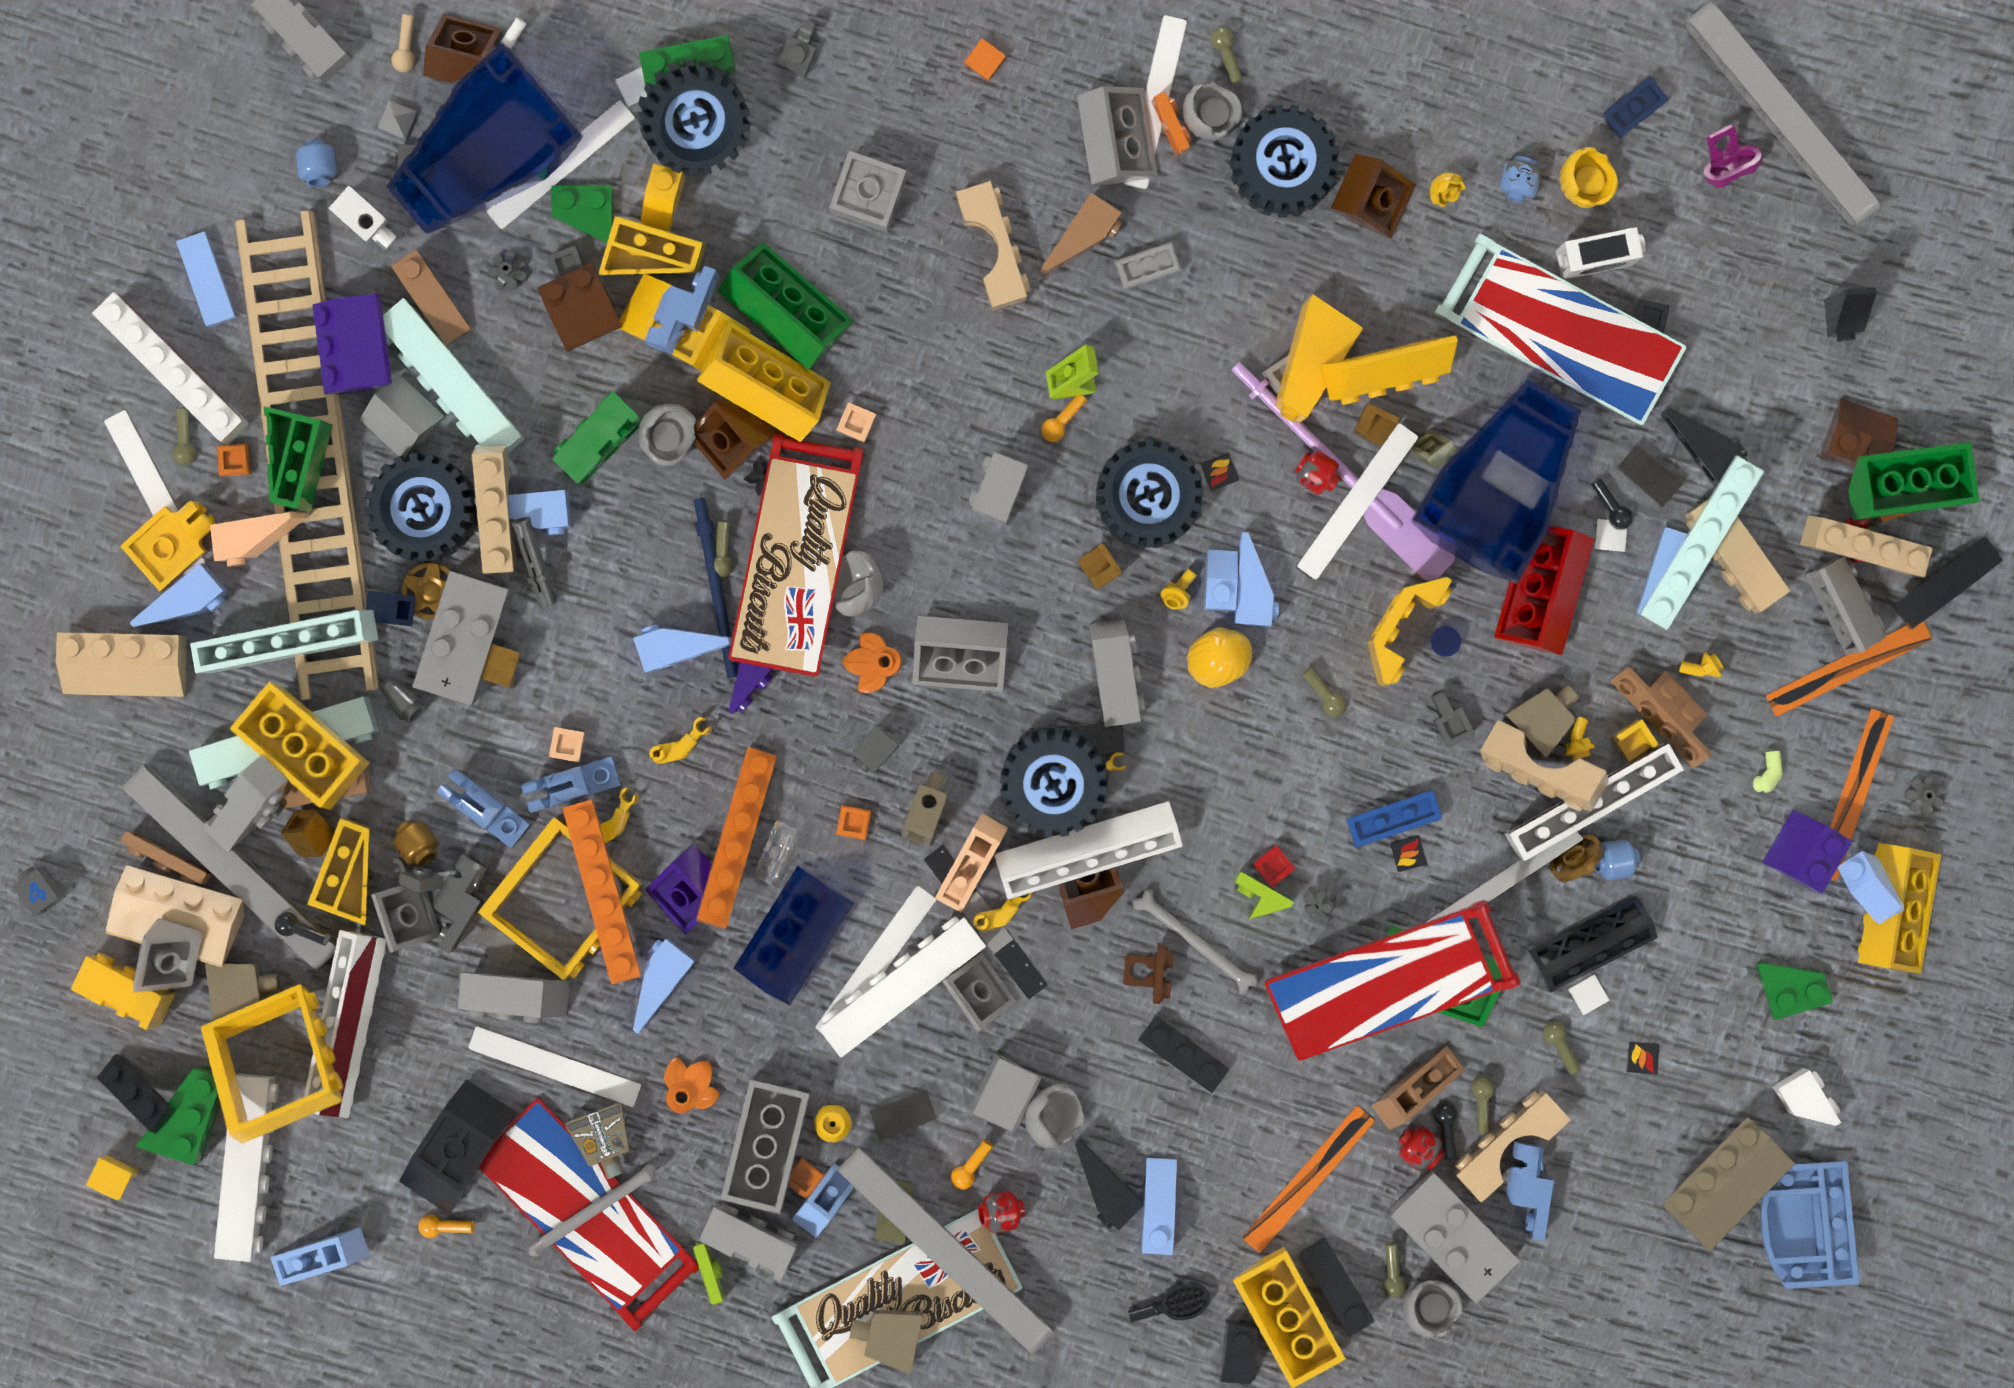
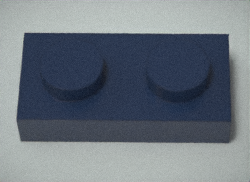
[1601,76,1669,139]

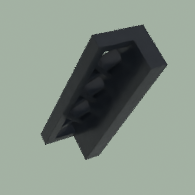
[1529,896,1658,993]

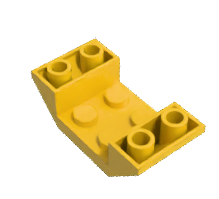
[619,274,751,371]
[1367,577,1453,687]

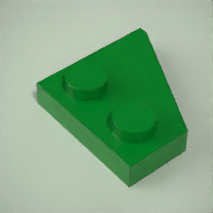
[551,185,613,244]
[1756,962,1833,1020]

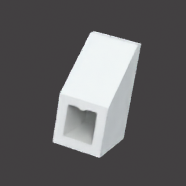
[1772,1068,1841,1126]

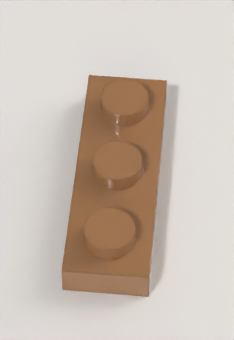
[120,831,212,886]

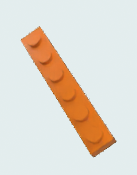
[696,747,777,929]
[562,799,642,985]

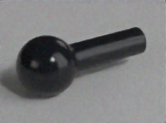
[1591,477,1633,530]
[274,912,330,946]
[1433,1102,1458,1160]

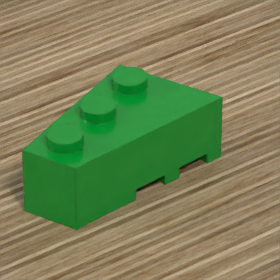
[552,391,642,487]
[264,406,333,513]
[135,1066,221,1166]

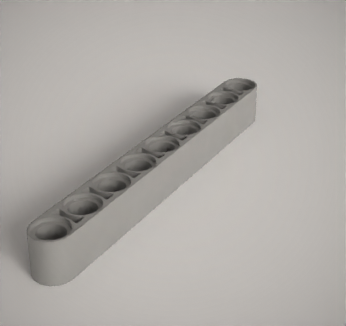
[1685,2,1880,228]
[122,764,337,971]
[837,1147,1055,1355]

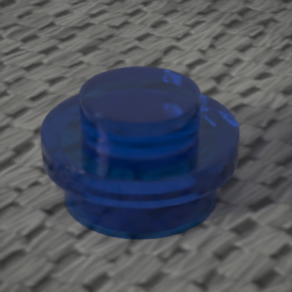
[1430,626,1461,657]

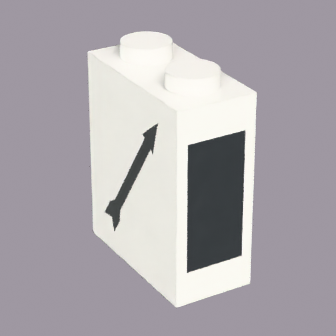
[1556,227,1646,280]

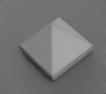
[378,100,418,140]

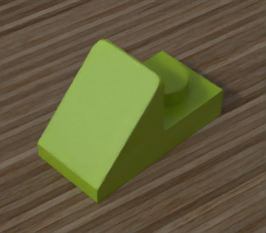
[1046,344,1099,399]
[1233,871,1294,919]

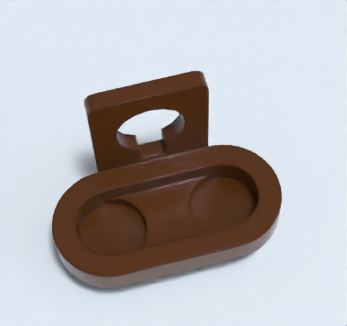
[1123,943,1174,1004]

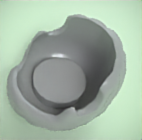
[1183,83,1243,141]
[638,403,696,466]
[833,551,883,616]
[1025,1084,1084,1149]
[1403,1280,1462,1338]

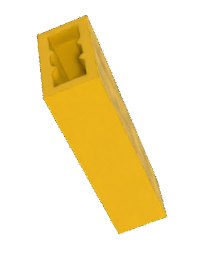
[1275,294,1363,423]

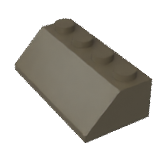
[1662,1117,1795,1251]

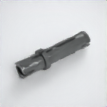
[511,516,558,608]

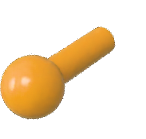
[1041,395,1087,442]
[951,1139,993,1190]
[418,1214,475,1238]

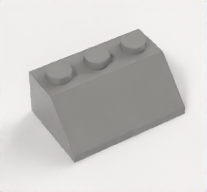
[1077,86,1158,185]
[1805,556,1886,655]
[912,616,1009,692]

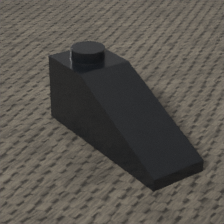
[1824,287,1877,342]
[1660,408,1748,487]
[1074,1137,1144,1231]
[1299,1238,1375,1337]

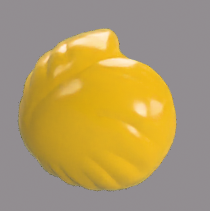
[1559,147,1618,208]
[1187,627,1252,688]

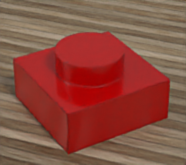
[1252,845,1295,888]

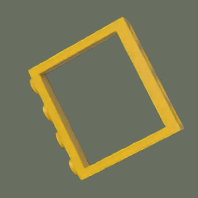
[478,816,643,981]
[201,984,343,1144]

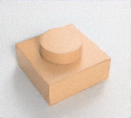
[836,402,877,443]
[549,727,585,762]

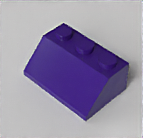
[312,293,392,395]

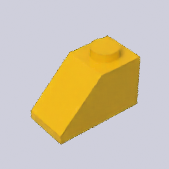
[640,163,686,232]

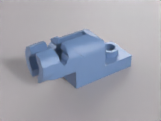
[644,265,720,354]
[522,757,622,813]
[437,769,531,849]
[1507,1141,1554,1241]

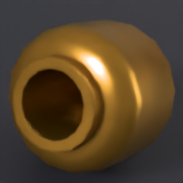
[393,821,439,866]

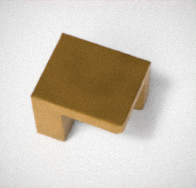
[1352,403,1401,447]
[1078,543,1123,591]
[480,644,520,688]
[280,810,335,857]

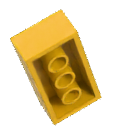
[230,682,370,810]

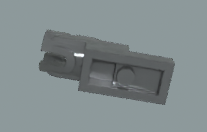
[434,853,488,953]

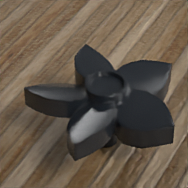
[743,460,768,497]

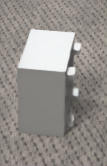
[829,151,908,233]
[969,452,1028,526]

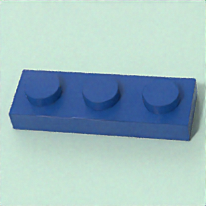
[1346,790,1443,848]

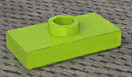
[693,1242,725,1305]

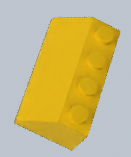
[697,321,831,442]
[1322,335,1458,405]
[1858,843,1942,974]
[1233,1247,1345,1388]

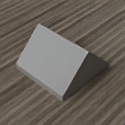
[359,375,445,458]
[371,885,440,953]
[133,918,202,992]
[943,953,1016,1032]
[969,1053,1041,1133]

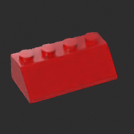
[1494,521,1595,656]

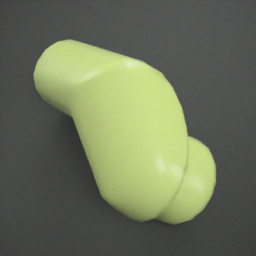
[1753,751,1783,793]

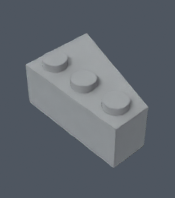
[252,0,351,84]
[1088,618,1145,727]
[202,755,288,852]
[458,972,570,1023]
[699,1202,799,1282]

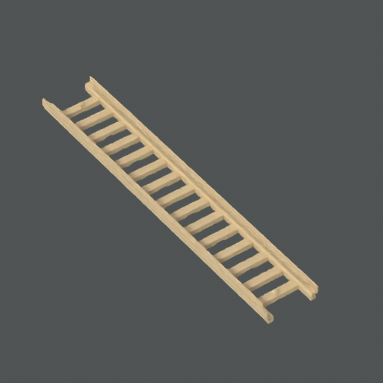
[235,210,381,701]

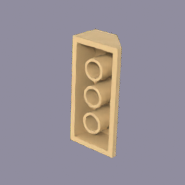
[56,632,187,697]
[106,865,245,968]

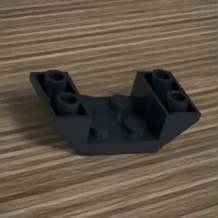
[399,1079,517,1215]

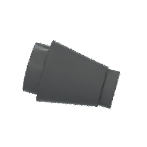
[381,679,426,723]

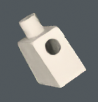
[329,186,397,250]

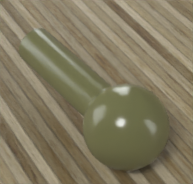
[1210,27,1243,84]
[172,407,197,465]
[714,520,733,578]
[1302,667,1346,717]
[1543,1020,1581,1076]
[1471,1076,1495,1134]
[1383,1241,1407,1299]

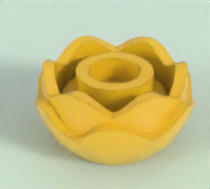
[1429,172,1465,207]
[814,1105,852,1142]

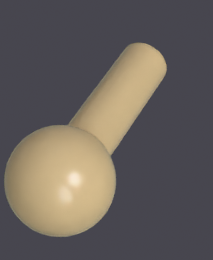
[391,14,416,72]

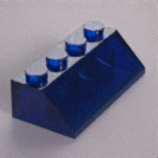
[733,866,855,1006]

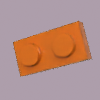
[1151,92,1191,156]

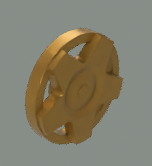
[402,563,451,619]
[1549,834,1604,883]

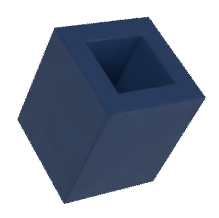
[366,591,416,627]

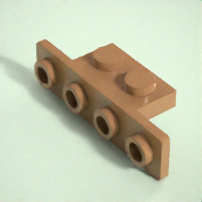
[1611,667,1712,768]

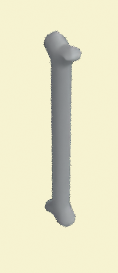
[1133,888,1259,995]
[529,1165,656,1257]

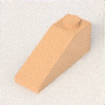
[210,512,306,567]
[935,813,1008,912]

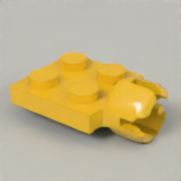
[120,501,216,592]

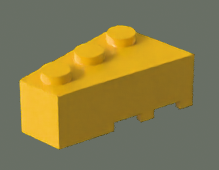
[598,216,707,275]
[307,816,370,925]
[71,952,176,1030]

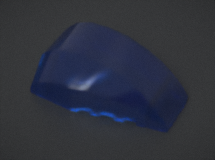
[386,42,583,234]
[1411,379,1581,583]

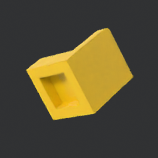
[1611,719,1659,762]
[86,1155,139,1200]

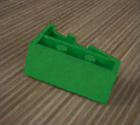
[639,35,737,85]

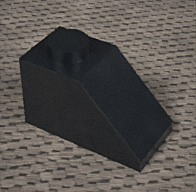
[1221,1320,1258,1385]

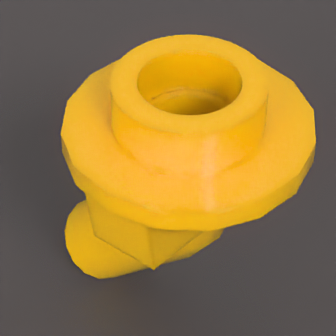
[1160,568,1197,610]
[1679,651,1724,678]
[1565,717,1595,760]

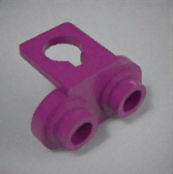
[1704,124,1762,188]

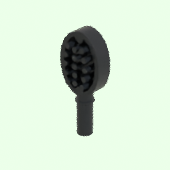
[1128,1281,1210,1323]

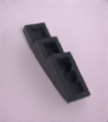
[1892,536,2003,630]

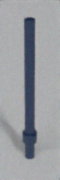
[693,498,738,679]

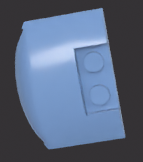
[1760,1161,1860,1289]

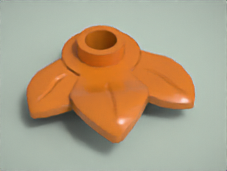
[842,632,902,693]
[664,1057,720,1114]

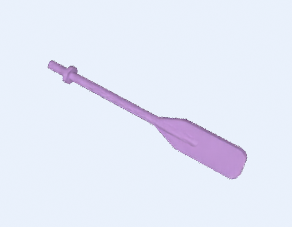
[1231,362,1455,581]

